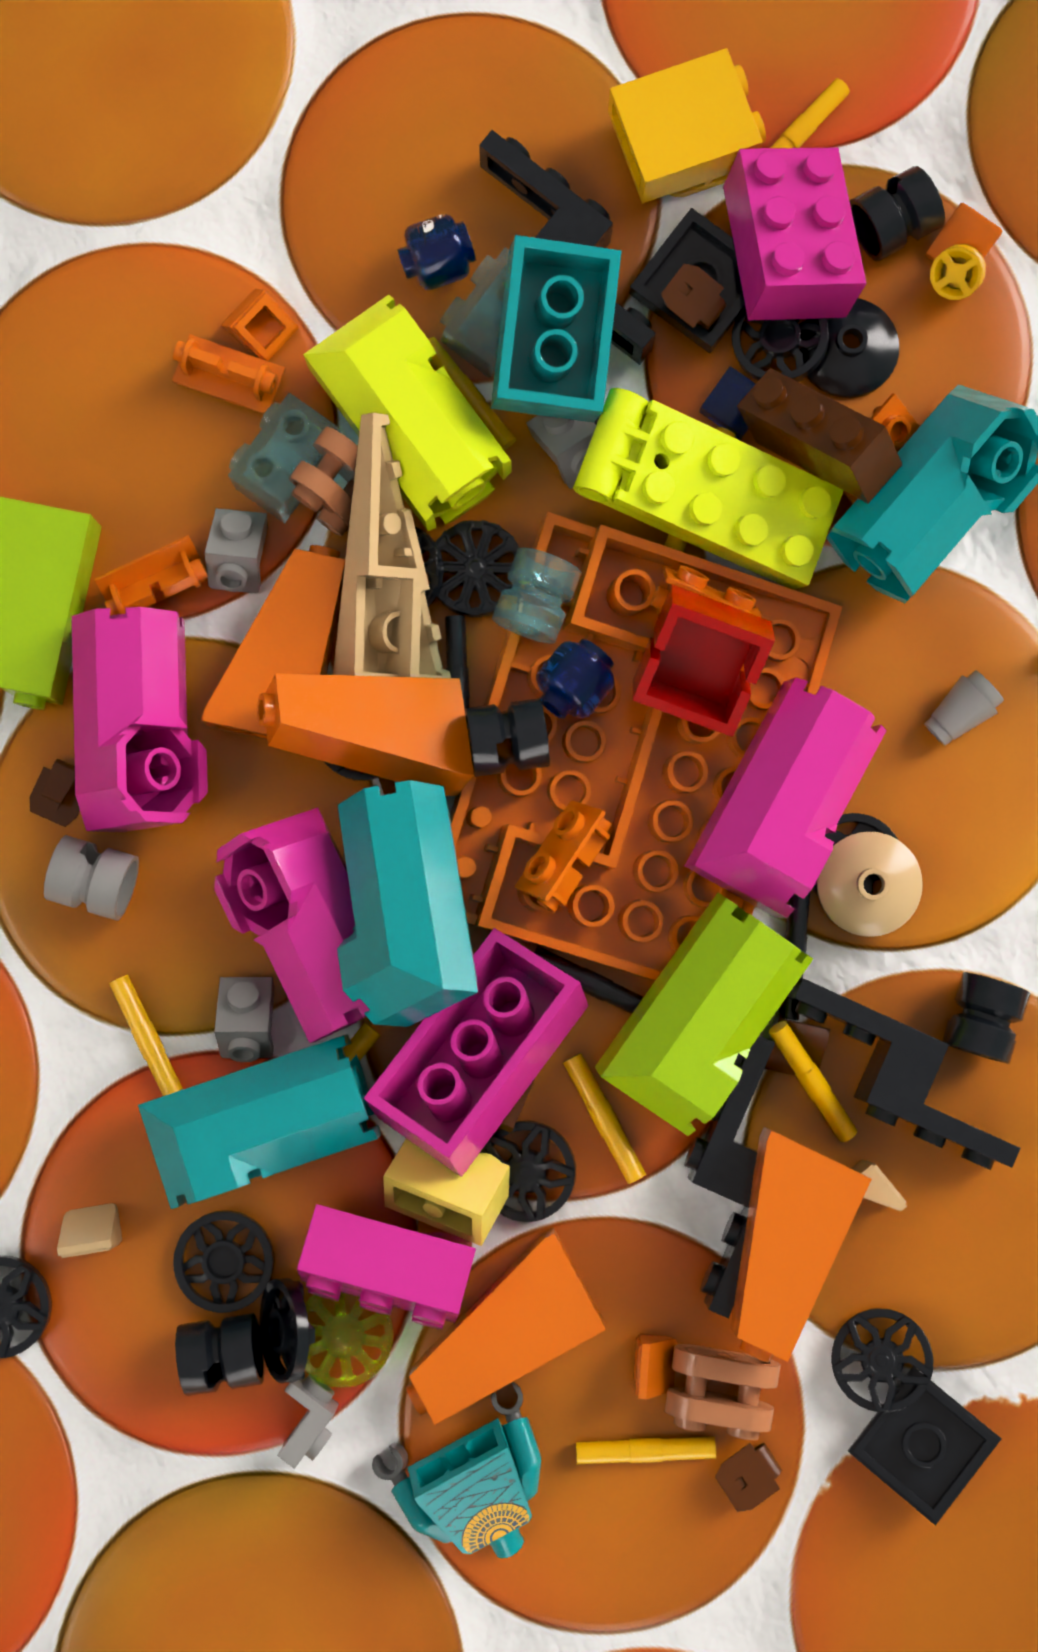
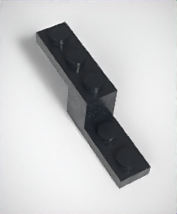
[479,130,656,365]
[787,978,1021,1170]
[684,1036,775,1318]

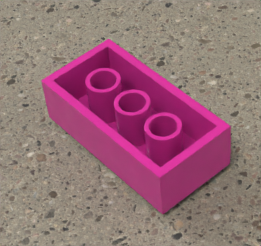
[363,928,589,1177]

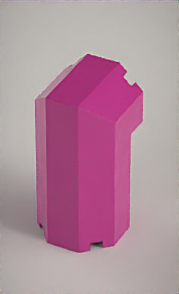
[71,607,208,832]
[685,677,887,918]
[214,807,370,1043]

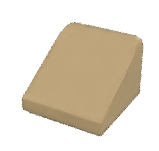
[852,1159,907,1211]
[57,1203,122,1258]

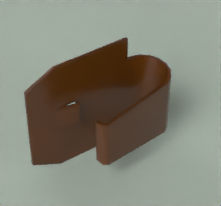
[661,263,726,330]
[29,759,80,827]
[715,1443,782,1512]

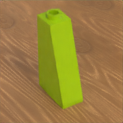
[0,497,102,710]

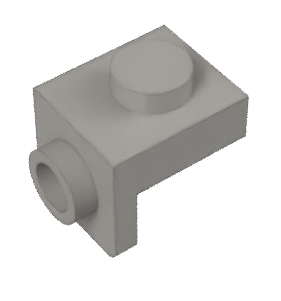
[526,415,596,489]
[205,508,268,593]
[214,977,275,1062]
[277,1374,339,1469]

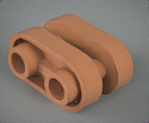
[288,426,358,537]
[665,1344,781,1440]

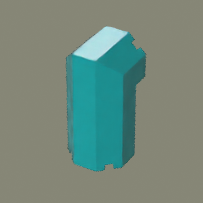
[826,384,1038,604]
[337,780,478,1027]
[138,1034,381,1209]

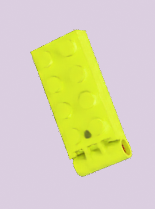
[573,388,844,589]

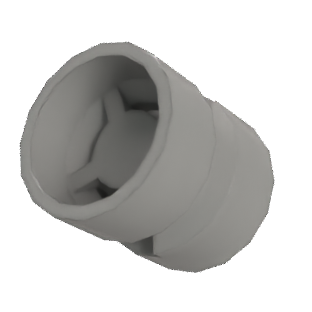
[44,835,139,921]

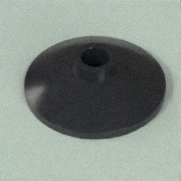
[799,298,899,398]

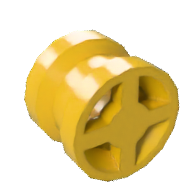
[930,244,986,300]

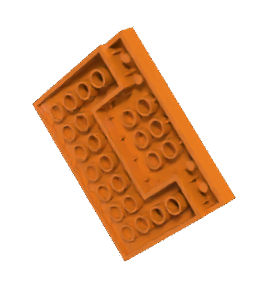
[450,512,843,981]

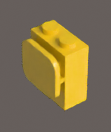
[608,48,766,204]

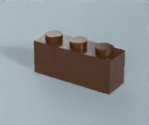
[737,368,903,504]

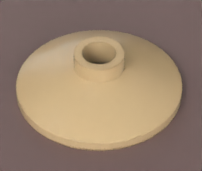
[817,832,923,937]

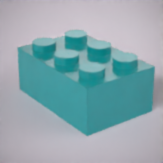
[491,235,622,423]

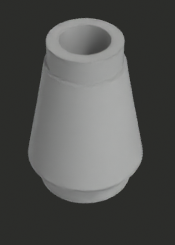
[924,670,1004,746]

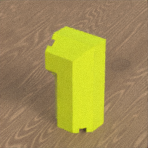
[303,294,512,531]

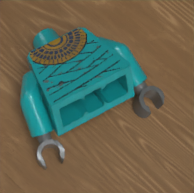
[372,1382,541,1558]

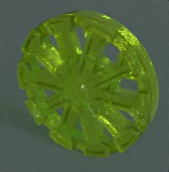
[305,1292,393,1388]

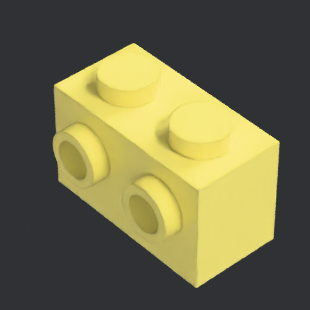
[383,1139,510,1246]

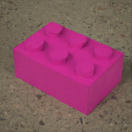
[723,148,867,321]
[297,1204,476,1329]

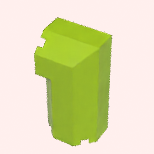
[595,893,813,1136]

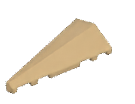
[333,413,451,678]

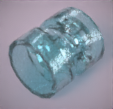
[492,547,582,644]

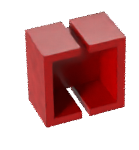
[632,585,775,737]

